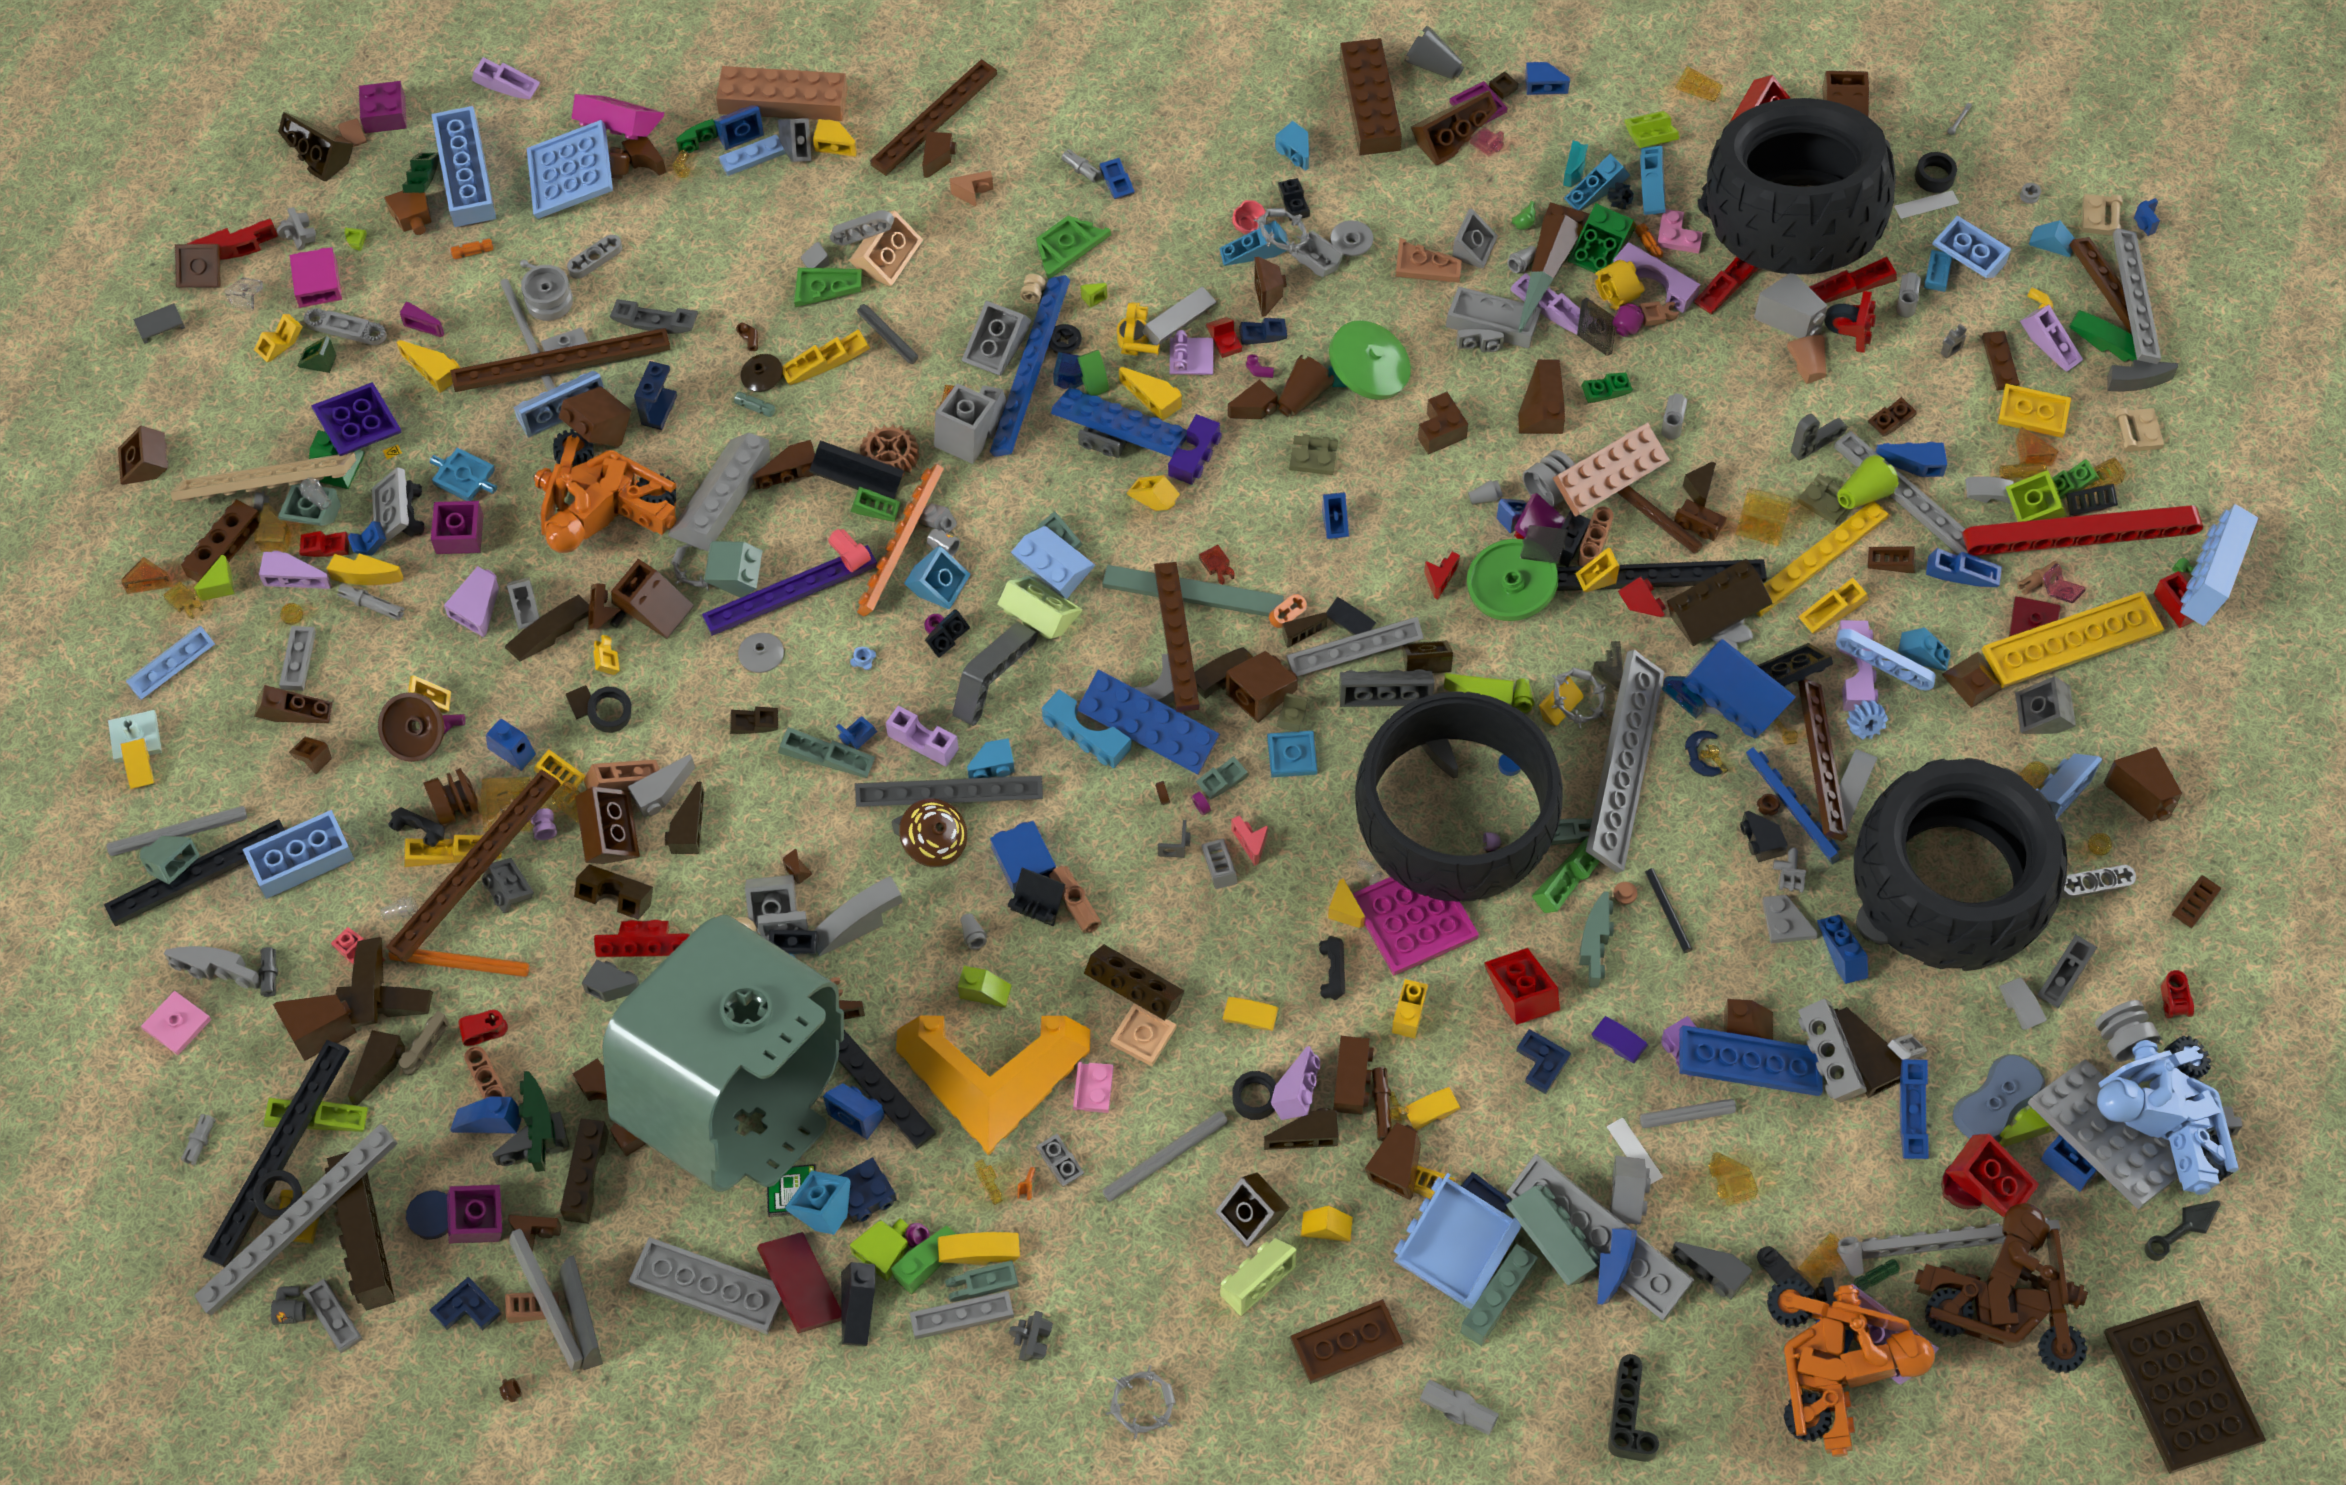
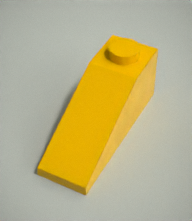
[396,340,460,393]
[1119,367,1182,421]

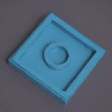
[1267,731,1318,778]

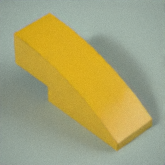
[327,553,404,585]
[1798,577,1869,634]
[938,1232,1020,1265]

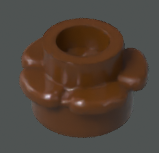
[1757,794,1780,816]
[499,1378,522,1403]

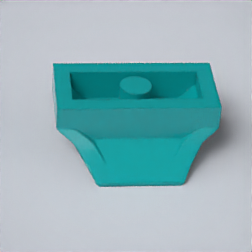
[1563,140,1588,187]

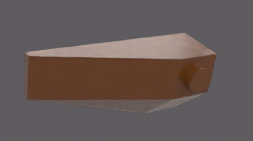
[1411,91,1498,166]
[1518,359,1565,434]

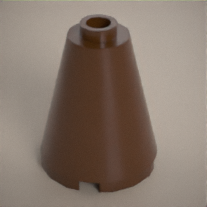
[1277,355,1334,417]

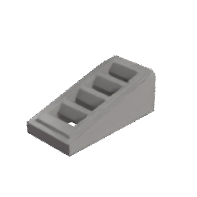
[1201,839,1237,889]

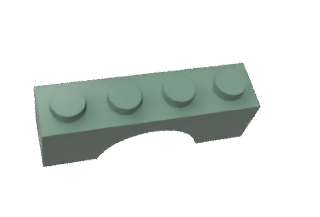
[1460,1244,1538,1347]

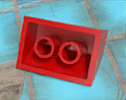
[1729,75,1791,123]

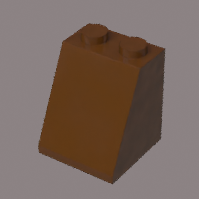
[559,386,632,447]
[1226,651,1298,723]
[2104,747,2183,822]
[273,994,357,1061]

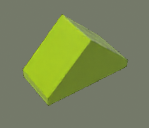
[194,555,235,601]

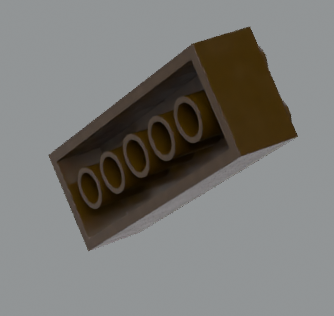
[325,1152,396,1311]

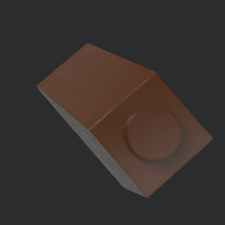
[1365,1122,1421,1200]

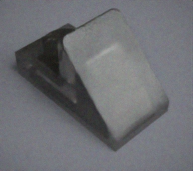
[1592,641,1623,692]

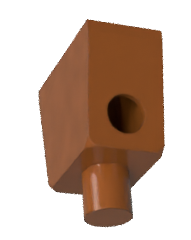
[384,190,432,235]

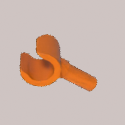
[1017,1167,1036,1201]

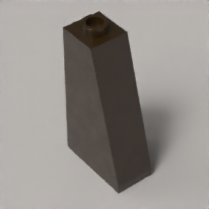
[1823,1007,1902,1098]

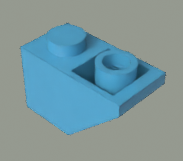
[1275,121,1309,171]
[1898,627,1951,671]
[967,738,1015,778]

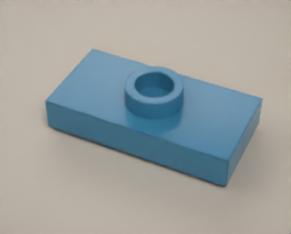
[1924,250,1952,292]

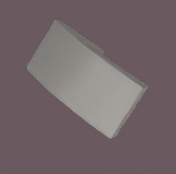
[1456,329,1504,352]
[1965,477,2014,504]
[1999,977,2047,1030]
[1036,1134,1084,1187]

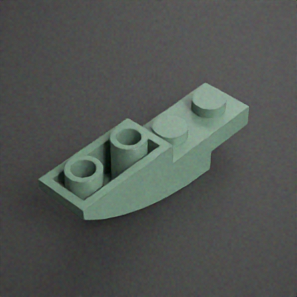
[1579,891,1614,988]

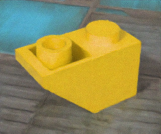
[1392,979,1428,1039]

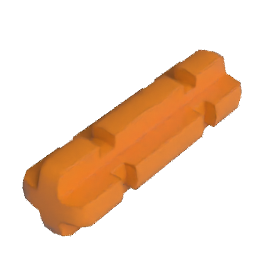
[1635,223,1663,259]
[451,238,493,259]

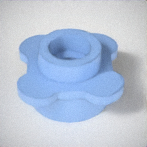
[850,647,876,670]

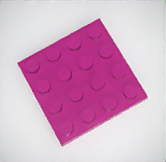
[1352,877,1479,976]

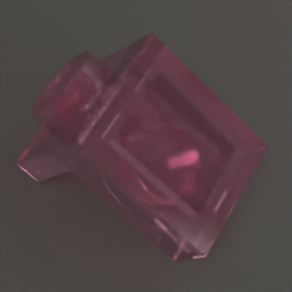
[1470,127,1504,157]

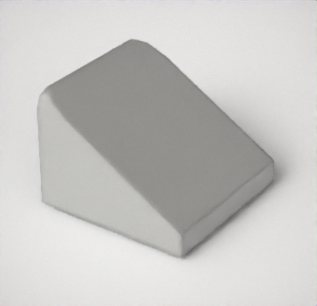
[801,241,830,268]

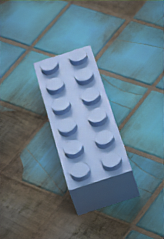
[431,106,496,227]
[2180,504,2258,626]

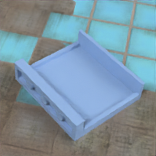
[1393,1173,1522,1310]

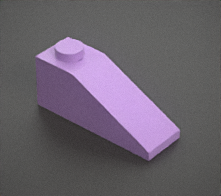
[2020,305,2083,371]
[259,551,331,589]

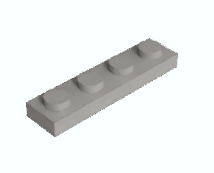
[910,1291,1014,1339]

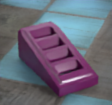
[400,301,444,337]

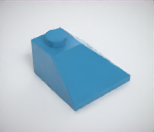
[904,546,971,609]
[785,1171,850,1235]

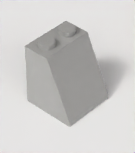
[1754,273,1827,338]
[934,383,996,464]

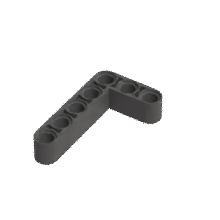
[952,622,1038,726]

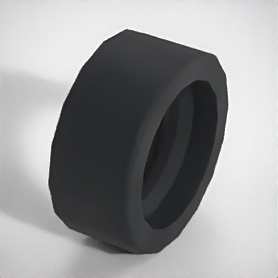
[1914,152,1958,193]
[588,686,632,733]
[1232,1071,1276,1120]
[253,1170,303,1220]

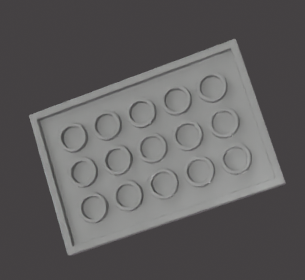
[2028,1059,2179,1210]

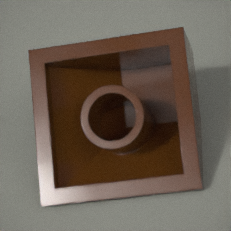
[1254,257,1287,317]
[1942,652,2003,708]
[1724,999,1773,1040]

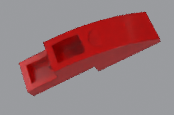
[187,218,278,260]

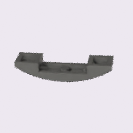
[610,299,698,334]

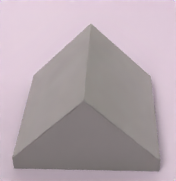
[1452,208,1498,268]

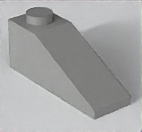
[628,754,695,818]

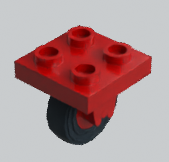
[1824,291,1876,353]

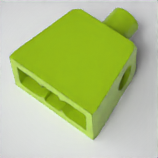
[849,1218,909,1282]

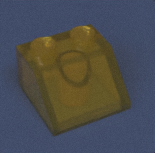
[481,777,531,833]

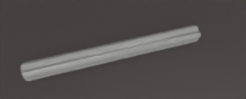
[107,806,247,856]
[1103,1111,1227,1201]

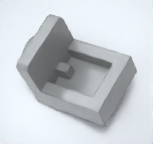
[918,503,957,533]

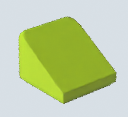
[1080,283,1107,308]

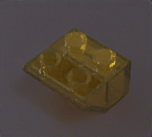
[1735,487,1793,547]

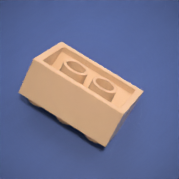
[849,210,923,286]

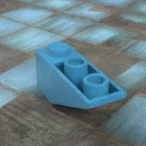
[1564,153,1630,211]
[1219,221,1289,266]

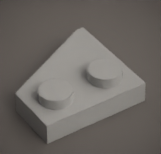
[1762,895,1817,944]

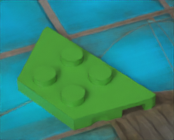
[1036,215,1111,279]

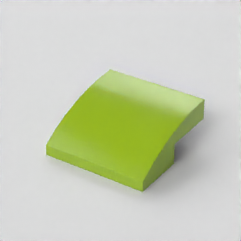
[1624,111,1679,148]

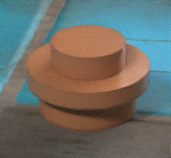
[1613,882,1637,905]

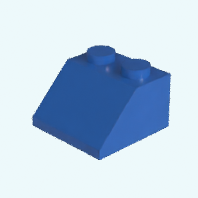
[714,105,764,150]
[823,1083,884,1140]

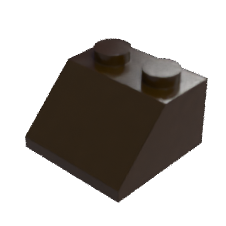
[1215,1172,1290,1247]

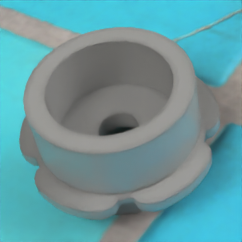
[254,491,269,512]

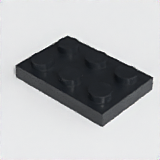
[1757,643,1833,688]

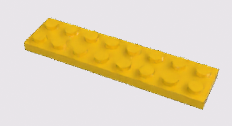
[1981,591,2164,688]

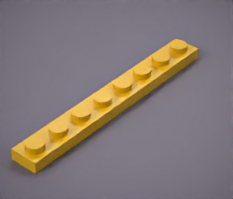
[1756,501,1889,617]

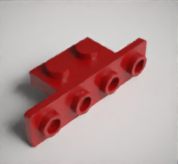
[594,919,690,957]

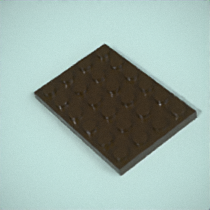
[2104,1300,2266,1474]

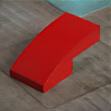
[299,531,349,557]

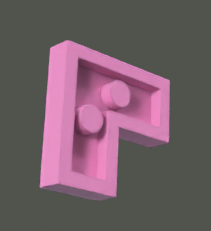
[1657,209,1703,254]

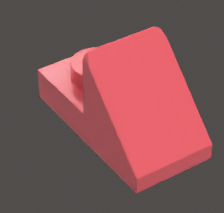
[1231,815,1268,866]

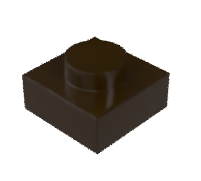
[1489,71,1519,99]

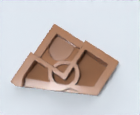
[1787,335,1827,384]

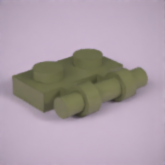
[1289,434,1338,475]
[1797,473,1847,525]

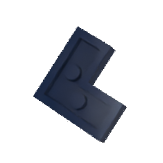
[1516,1029,1571,1094]
[429,1276,502,1331]

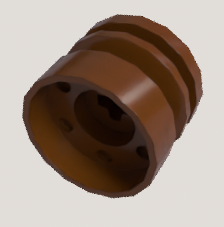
[423,768,479,827]

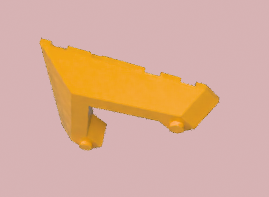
[896,1015,1091,1156]

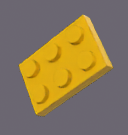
[1997,384,2071,438]

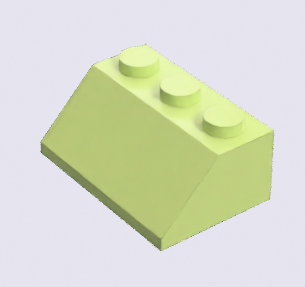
[997,576,1083,639]
[1220,1238,1297,1316]

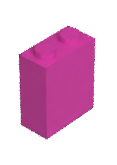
[289,247,342,308]

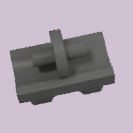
[1009,1311,1053,1361]

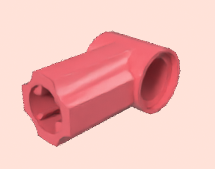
[828,529,871,572]

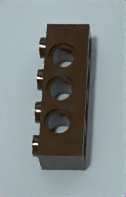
[1084,944,1184,1021]

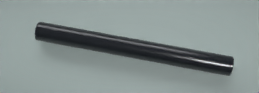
[1645,868,1692,953]

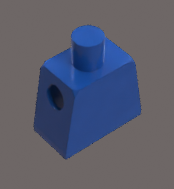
[486,719,536,771]

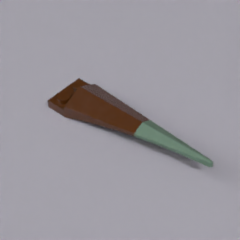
[1518,202,1590,333]

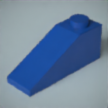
[450,1097,522,1134]

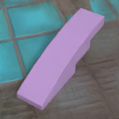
[1510,273,1593,336]

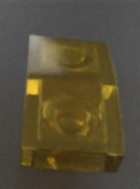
[1798,1232,1842,1285]

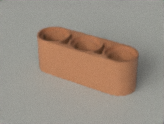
[1578,506,1614,566]
[464,1046,507,1099]

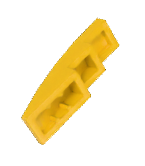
[782,329,870,385]

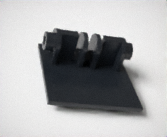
[1008,867,1066,926]

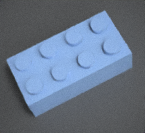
[243,810,355,899]

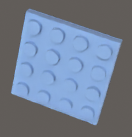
[527,120,613,219]

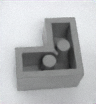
[1610,1156,1651,1225]

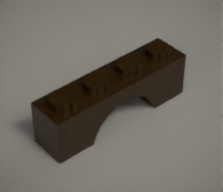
[560,1118,609,1224]

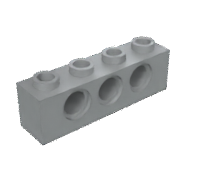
[1798,998,1867,1103]

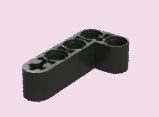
[1608,1354,1659,1462]

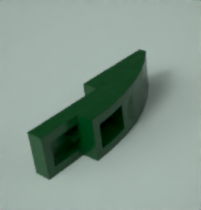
[519,1071,556,1172]

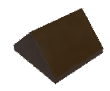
[1402,640,1453,673]

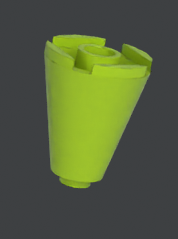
[1837,455,1899,509]

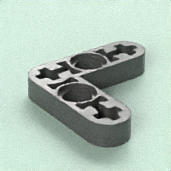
[1791,414,1848,461]

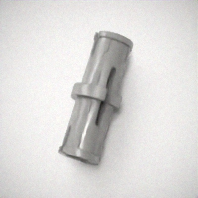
[1061,149,1101,183]
[181,1114,216,1165]

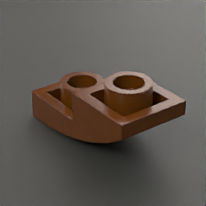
[1868,397,1917,437]

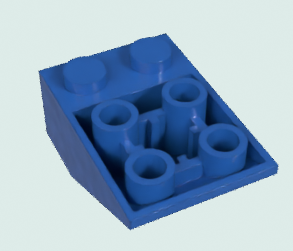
[2041,1135,2098,1192]

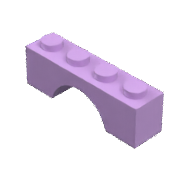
[1614,242,1700,313]
[1837,620,1878,711]

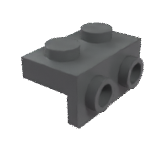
[1078,426,1128,458]

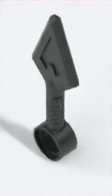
[2144,1200,2221,1261]

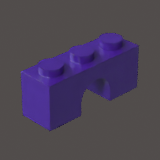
[1168,414,1222,485]

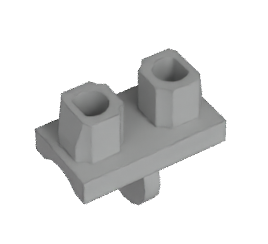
[277,207,316,250]

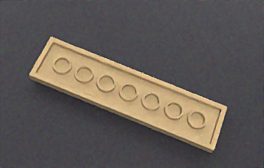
[170,452,356,502]

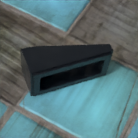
[2066,484,2118,515]

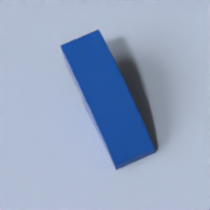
[1926,548,2002,587]
[1597,1228,1637,1305]

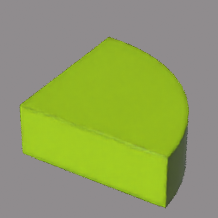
[344,227,367,251]

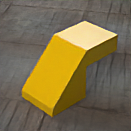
[254,314,303,362]

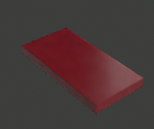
[757,1232,841,1334]

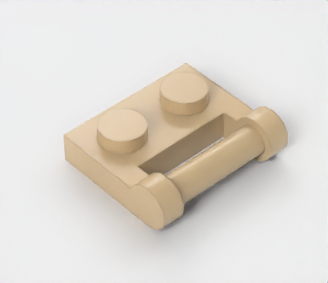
[2082,194,2122,236]
[2114,408,2164,452]

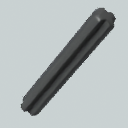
[857,304,918,364]

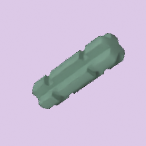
[734,392,776,417]

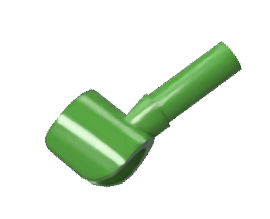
[2172,558,2194,573]

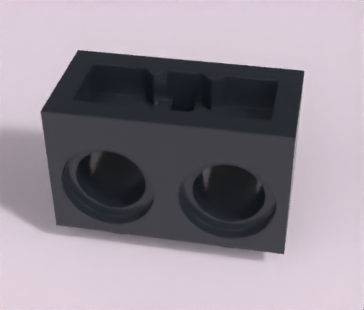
[1549,510,1590,567]

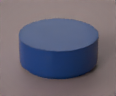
[1498,754,1521,776]

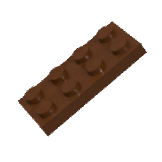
[1290,1299,1404,1384]

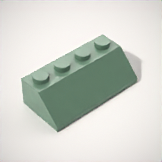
[1506,1185,1600,1286]

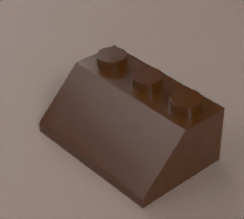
[575,787,640,864]

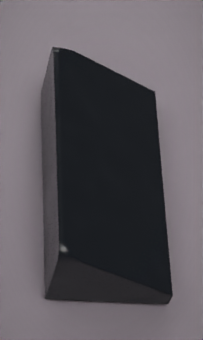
[769,929,819,955]

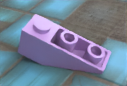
[1271,1046,1320,1120]

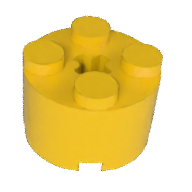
[1595,259,1645,310]

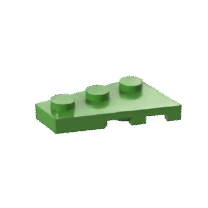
[794,268,863,307]

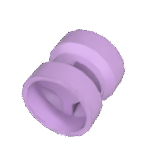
[530,808,557,840]

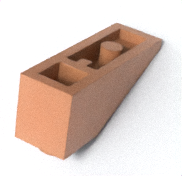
[584,760,660,791]

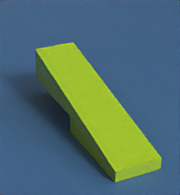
[264,1097,368,1132]

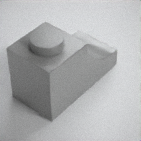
[507,577,540,630]

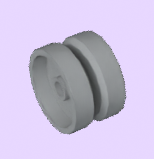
[521,265,573,321]

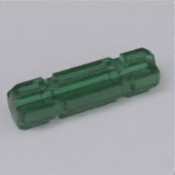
[1853,1259,1900,1291]

